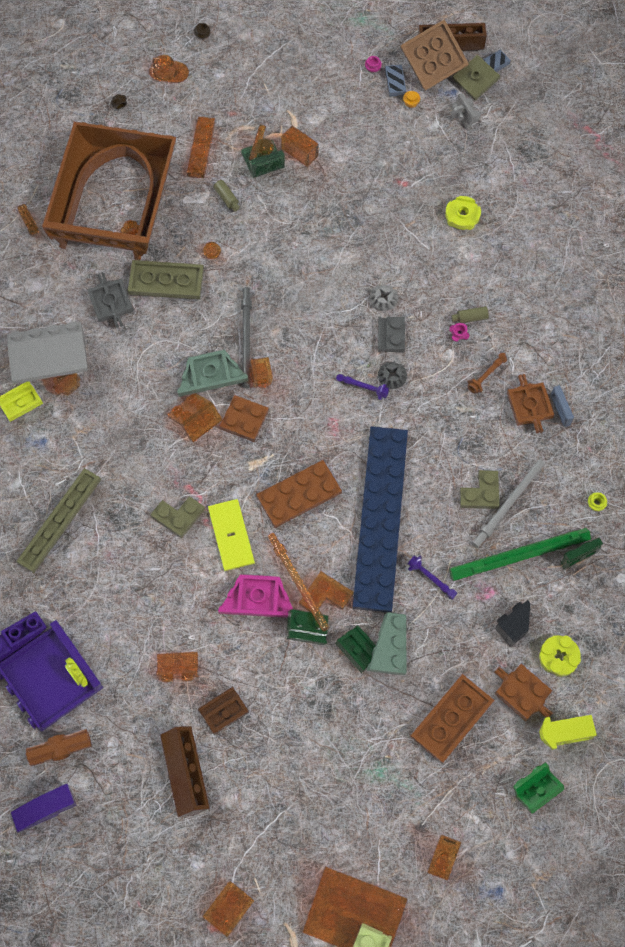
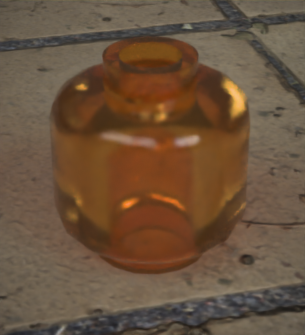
[52,373,81,396]

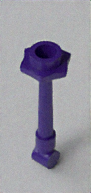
[336,374,389,400]
[407,555,457,600]

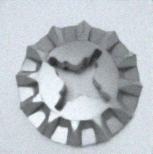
[369,284,398,311]

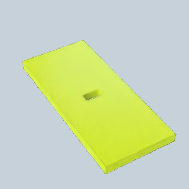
[208,499,255,571]

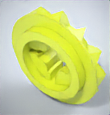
[65,658,88,688]

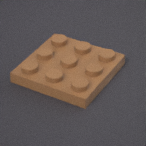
[400,19,469,91]

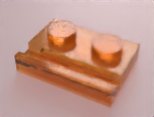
[203,881,255,937]

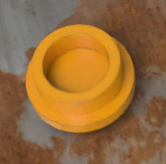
[403,91,420,108]

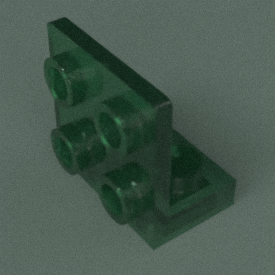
[241,139,285,178]

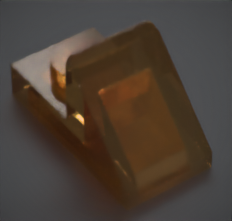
[427,835,461,881]

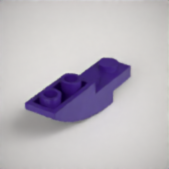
[0,611,47,663]

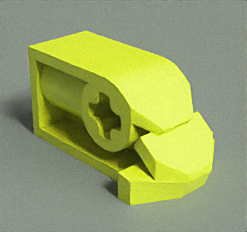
[539,715,597,750]

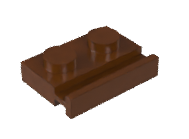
[198,687,249,735]

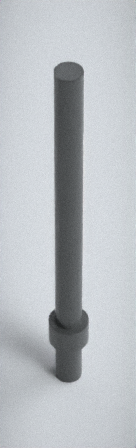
[241,287,252,388]

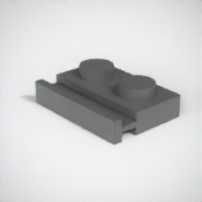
[378,316,405,353]

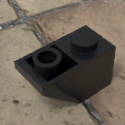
[495,600,530,647]

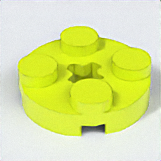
[445,196,481,230]
[539,635,581,677]

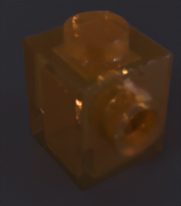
[249,357,273,388]

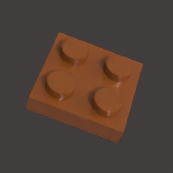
[219,395,269,442]

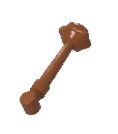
[467,353,507,394]

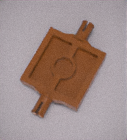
[507,374,554,434]
[494,664,553,722]

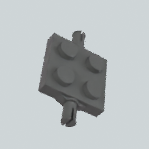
[87,273,133,328]

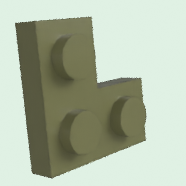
[460,470,500,509]
[150,496,205,539]

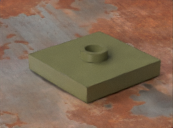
[453,54,500,101]

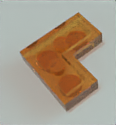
[299,571,354,613]

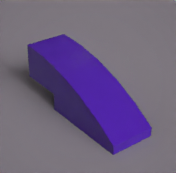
[11,784,77,833]

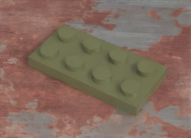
[128,260,204,299]

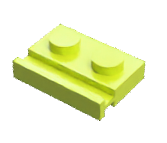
[0,381,43,422]

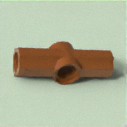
[26,729,92,767]

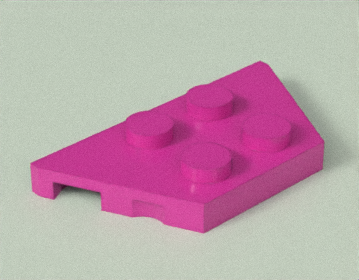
[218,574,293,618]

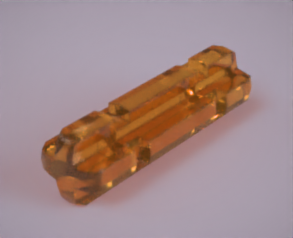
[17,204,39,235]

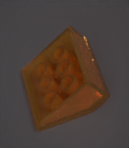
[302,866,408,947]

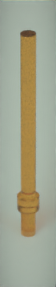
[268,533,329,631]

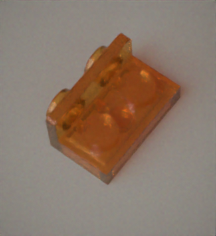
[156,652,199,682]

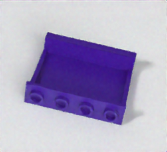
[0,620,103,732]

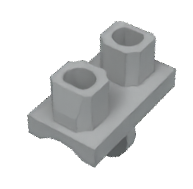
[451,93,481,129]

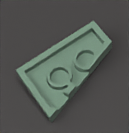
[366,612,407,675]

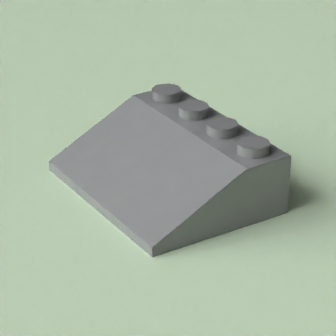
[7,322,88,384]

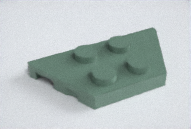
[177,350,249,397]

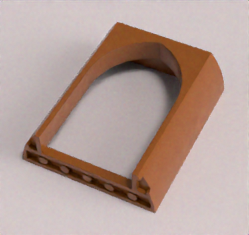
[42,121,176,260]

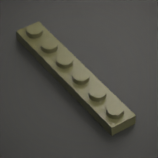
[16,468,101,574]

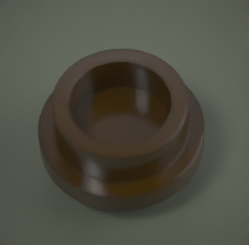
[194,23,211,39]
[111,94,127,110]

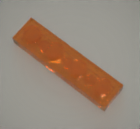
[187,116,215,179]

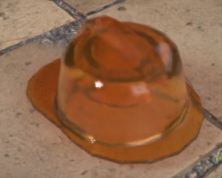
[149,54,189,83]

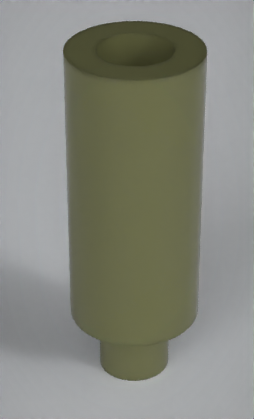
[213,180,240,211]
[451,306,489,323]

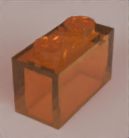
[281,125,319,167]

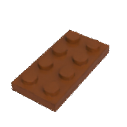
[256,460,342,528]
[410,674,495,764]

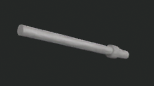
[472,459,545,548]

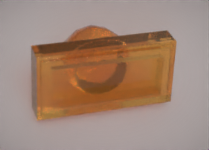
[249,125,274,164]

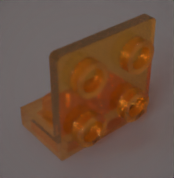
[167,393,222,442]

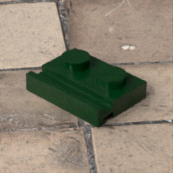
[560,537,603,570]
[287,609,328,645]
[335,625,376,674]

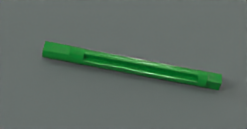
[449,528,591,581]

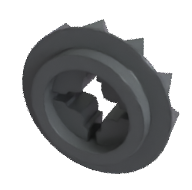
[378,361,407,389]

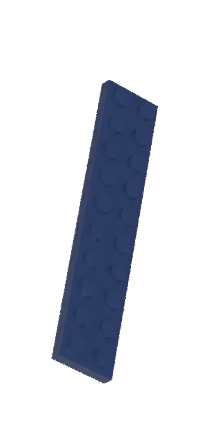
[352,426,408,613]

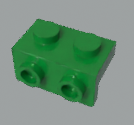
[513,762,565,814]

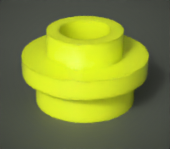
[588,492,607,511]

